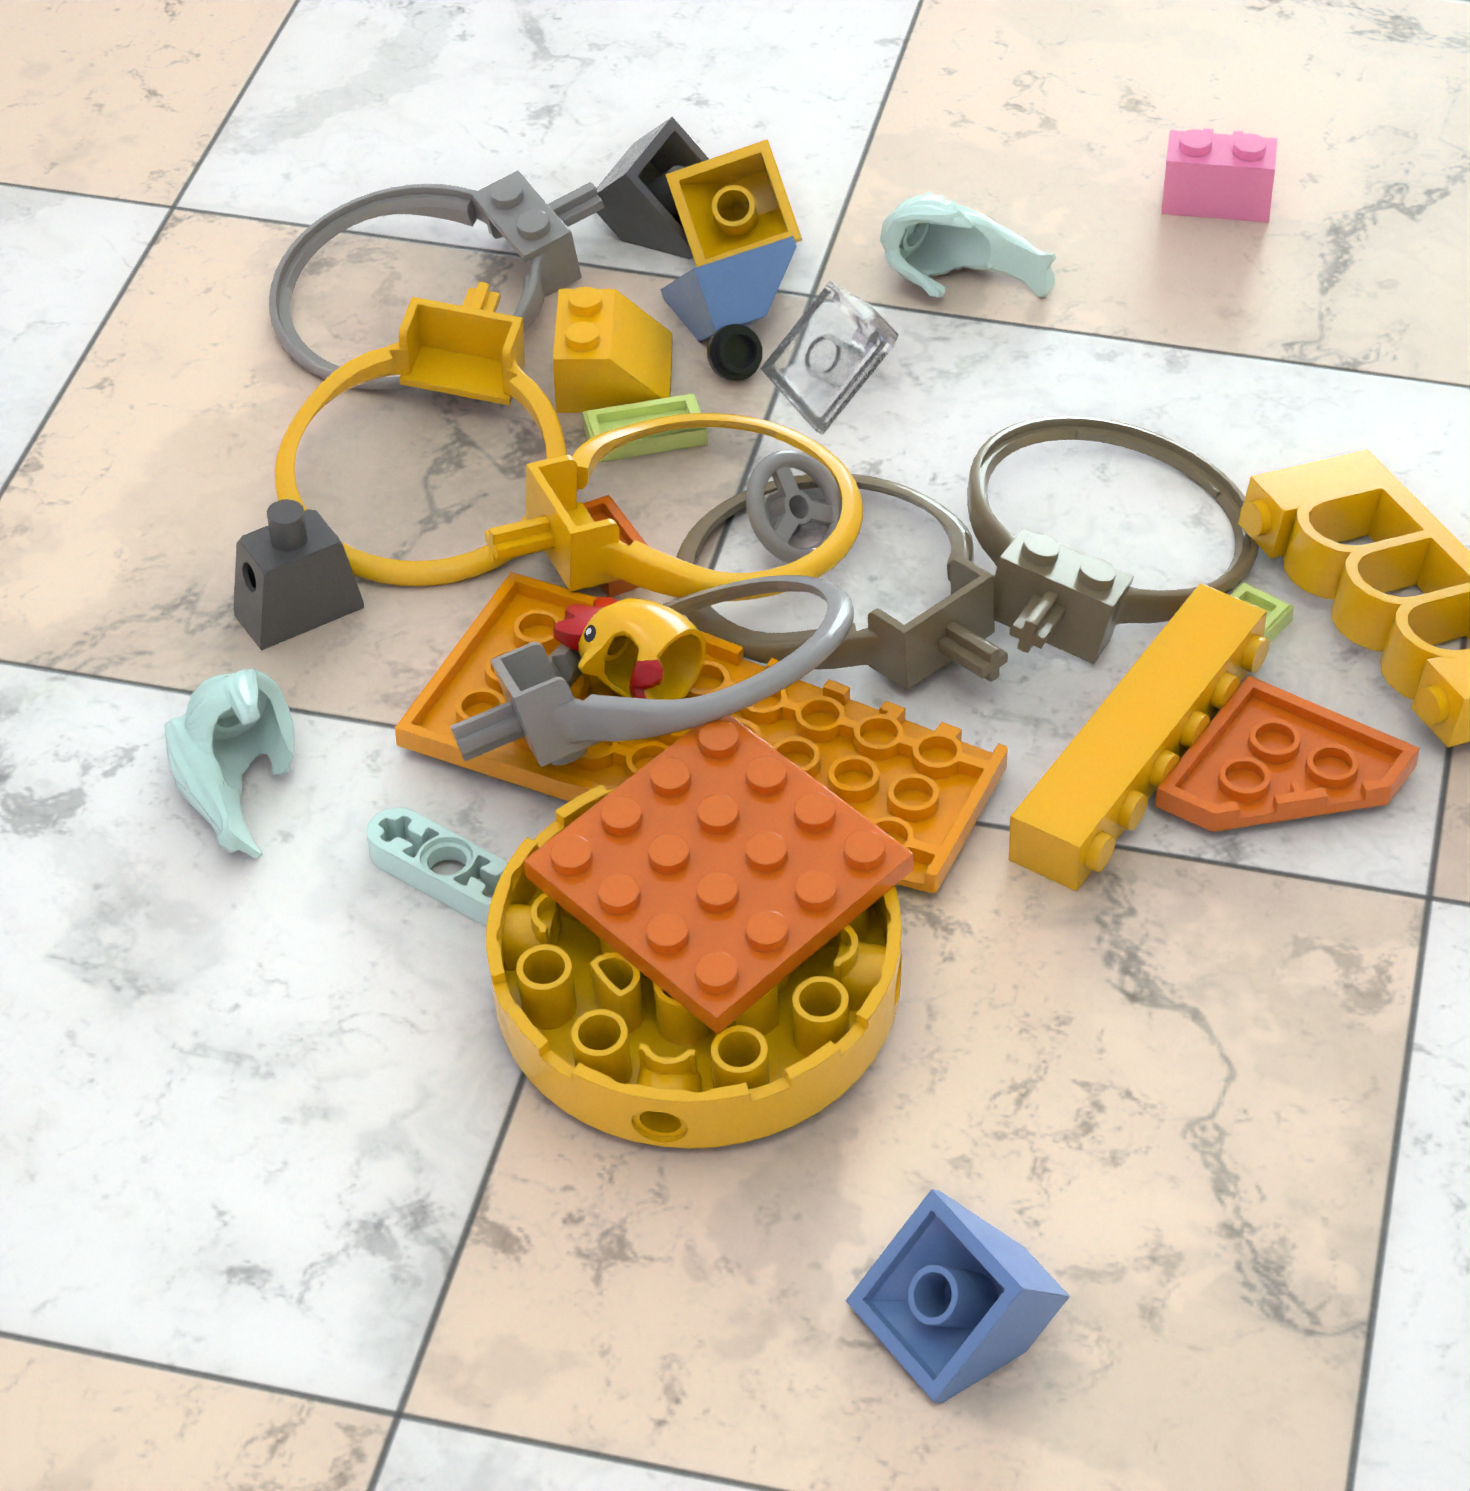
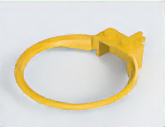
[274,282,567,587]
[485,413,863,601]

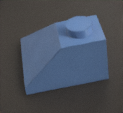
[660,236,797,342]
[846,1189,1070,1403]

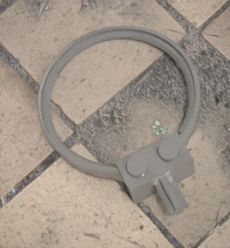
[269,170,604,390]
[450,575,854,767]

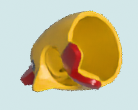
[553,597,706,700]

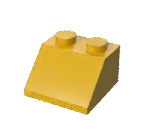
[553,286,673,413]

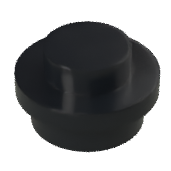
[707,324,763,381]

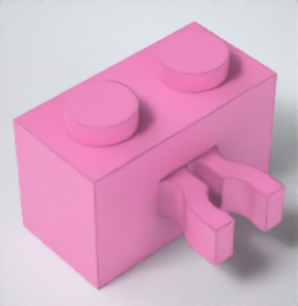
[1162,129,1277,223]

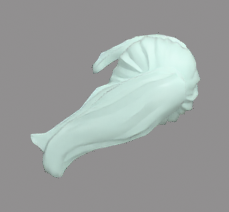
[880,192,1056,298]
[164,668,295,858]

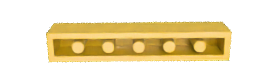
[1008,583,1270,892]

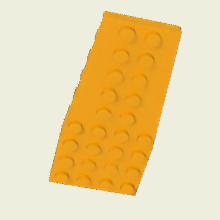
[395,572,1008,893]

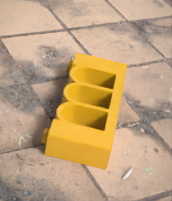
[1238,449,1470,747]

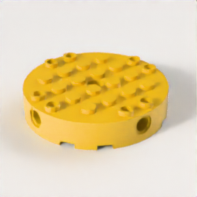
[486,784,902,1148]

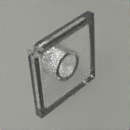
[760,281,899,435]

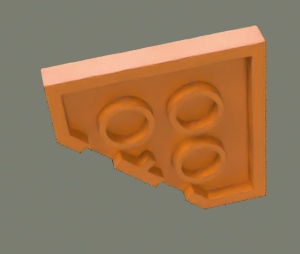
[1155,675,1420,832]

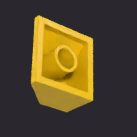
[665,139,803,267]

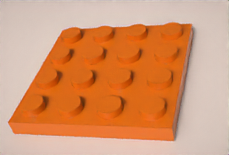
[523,715,913,1034]

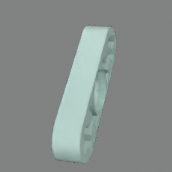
[366,808,508,926]

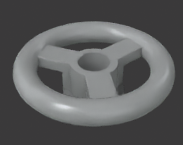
[746,450,842,563]

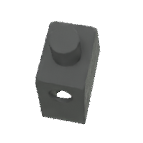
[233,499,364,651]

